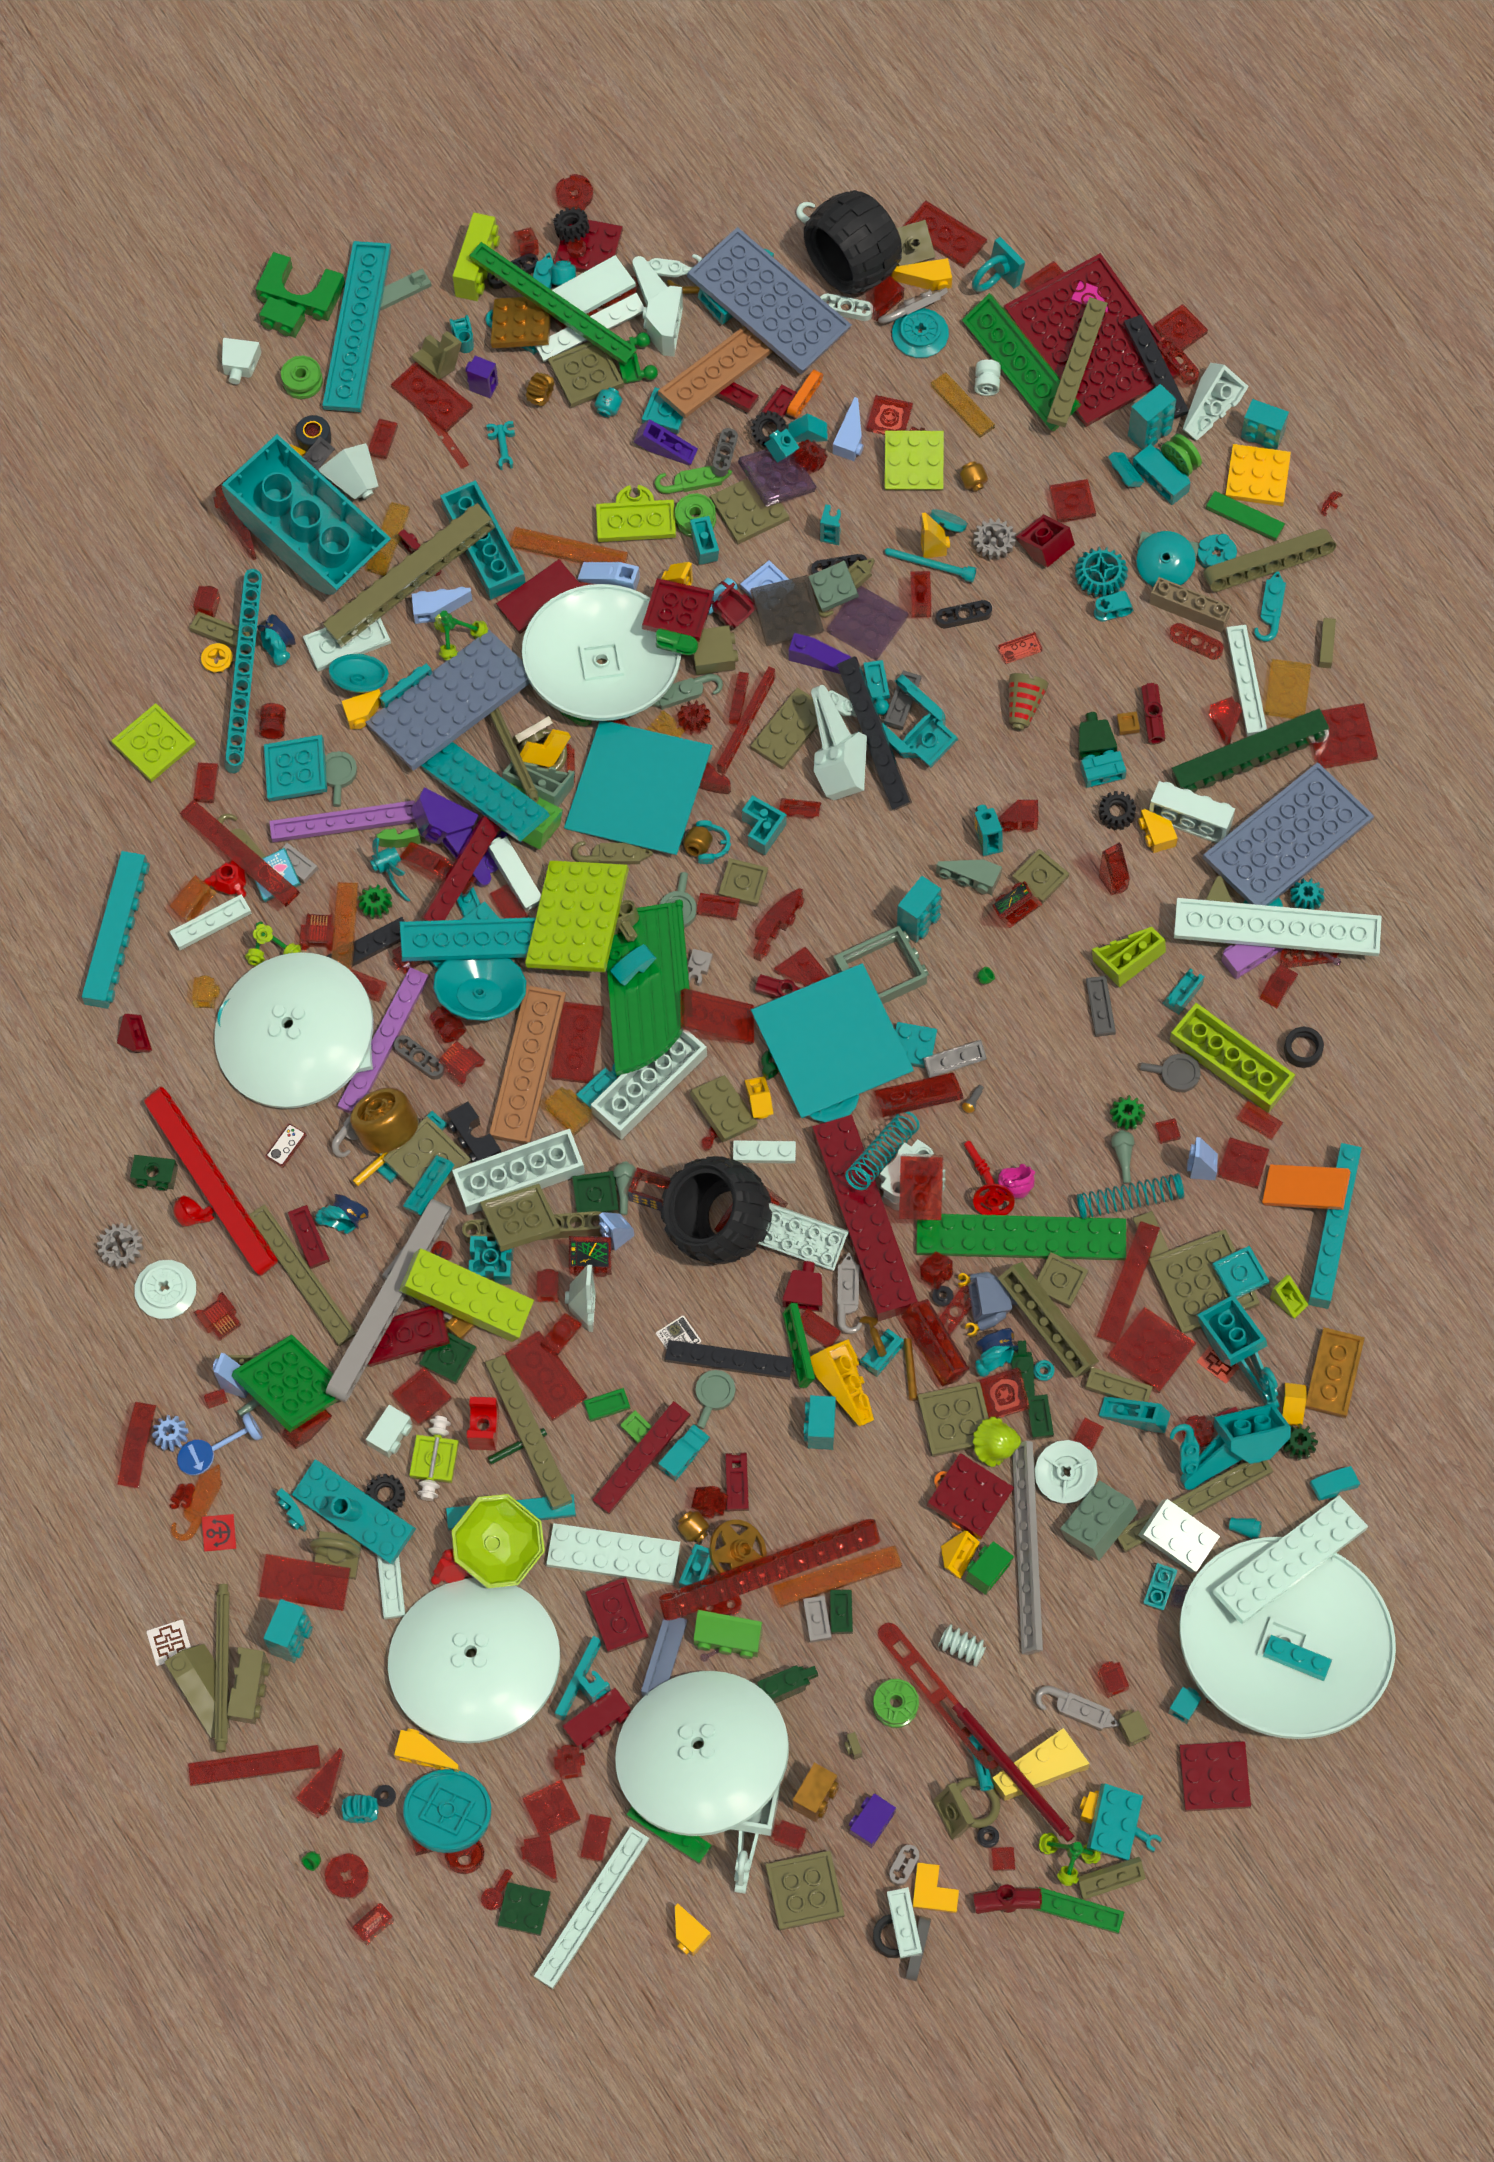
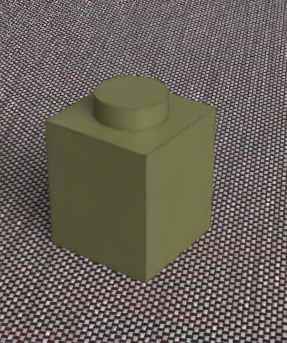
[1118,1710,1150,1747]

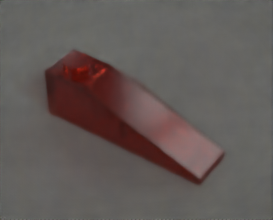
[213,474,257,560]

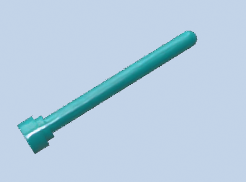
[885,548,977,583]

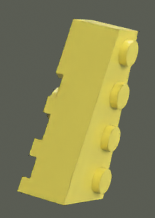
[992,1728,1090,1801]

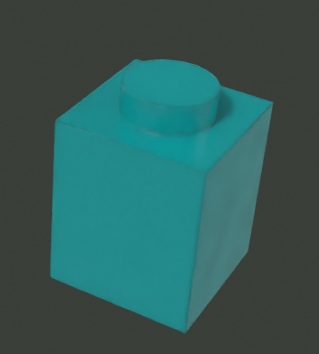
[1168,1687,1202,1724]

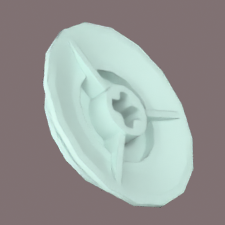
[135,1260,196,1319]
[1035,1440,1098,1504]

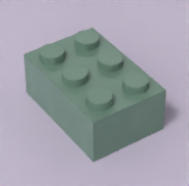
[1060,1480,1138,1561]

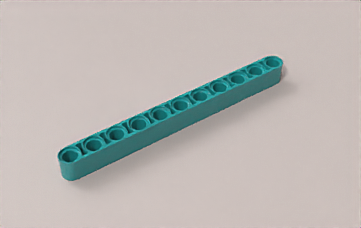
[224,569,262,773]

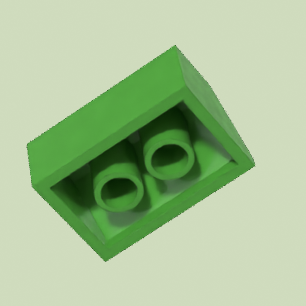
[694,1610,763,1659]

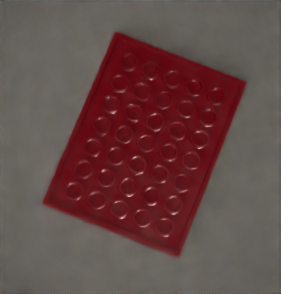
[1003,253,1184,427]

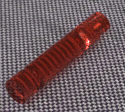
[566,743,575,783]

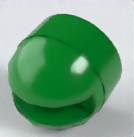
[977,966,995,985]
[302,1851,321,1871]

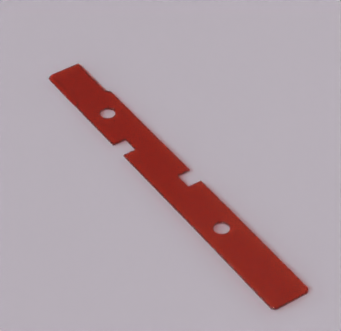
[416,398,469,469]

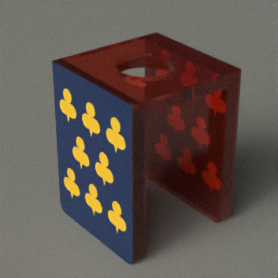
[628,1167,671,1211]

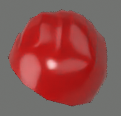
[173,1195,214,1226]

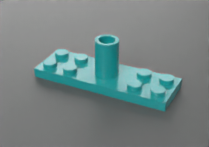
[292,1459,417,1565]

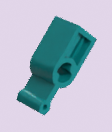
[658,1424,710,1482]

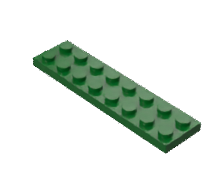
[962,293,1081,432]

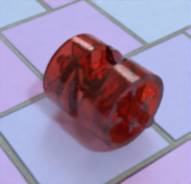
[429,1006,466,1043]

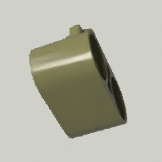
[614,900,639,942]

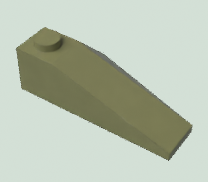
[164,1644,230,1739]

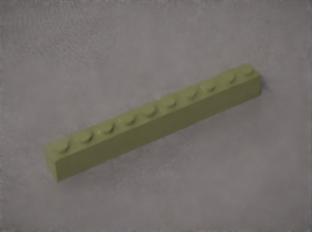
[323,503,495,648]

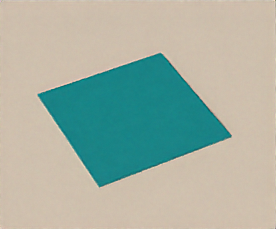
[564,721,713,855]
[751,963,914,1119]

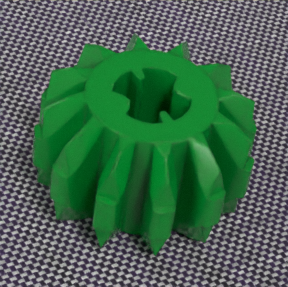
[358,884,392,919]
[1110,1095,1146,1131]

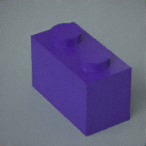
[465,356,499,399]
[848,1793,896,1848]

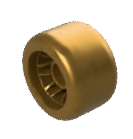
[350,1088,418,1153]

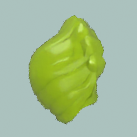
[972,1417,1021,1467]

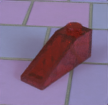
[1099,842,1130,896]
[296,1748,345,1819]

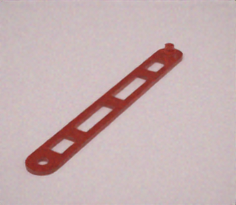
[878,1623,999,1769]

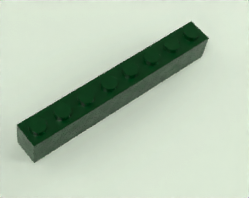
[1172,708,1330,793]

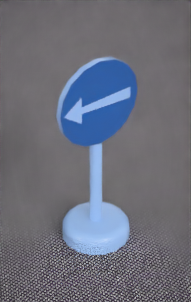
[177,1412,263,1475]

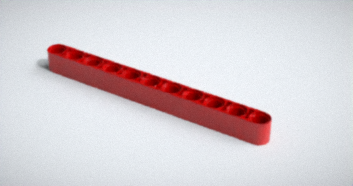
[144,1086,278,1276]

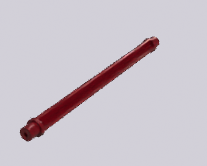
[952,1702,1075,1842]

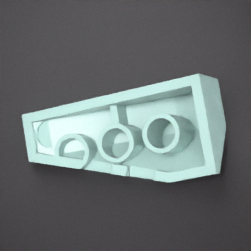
[1182,363,1249,440]
[565,1265,596,1332]

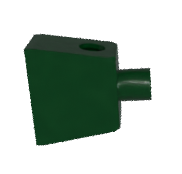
[1078,712,1117,760]

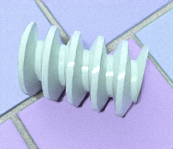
[938,1624,987,1667]

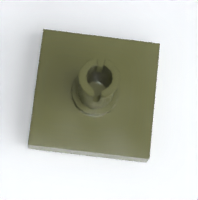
[897,220,936,266]

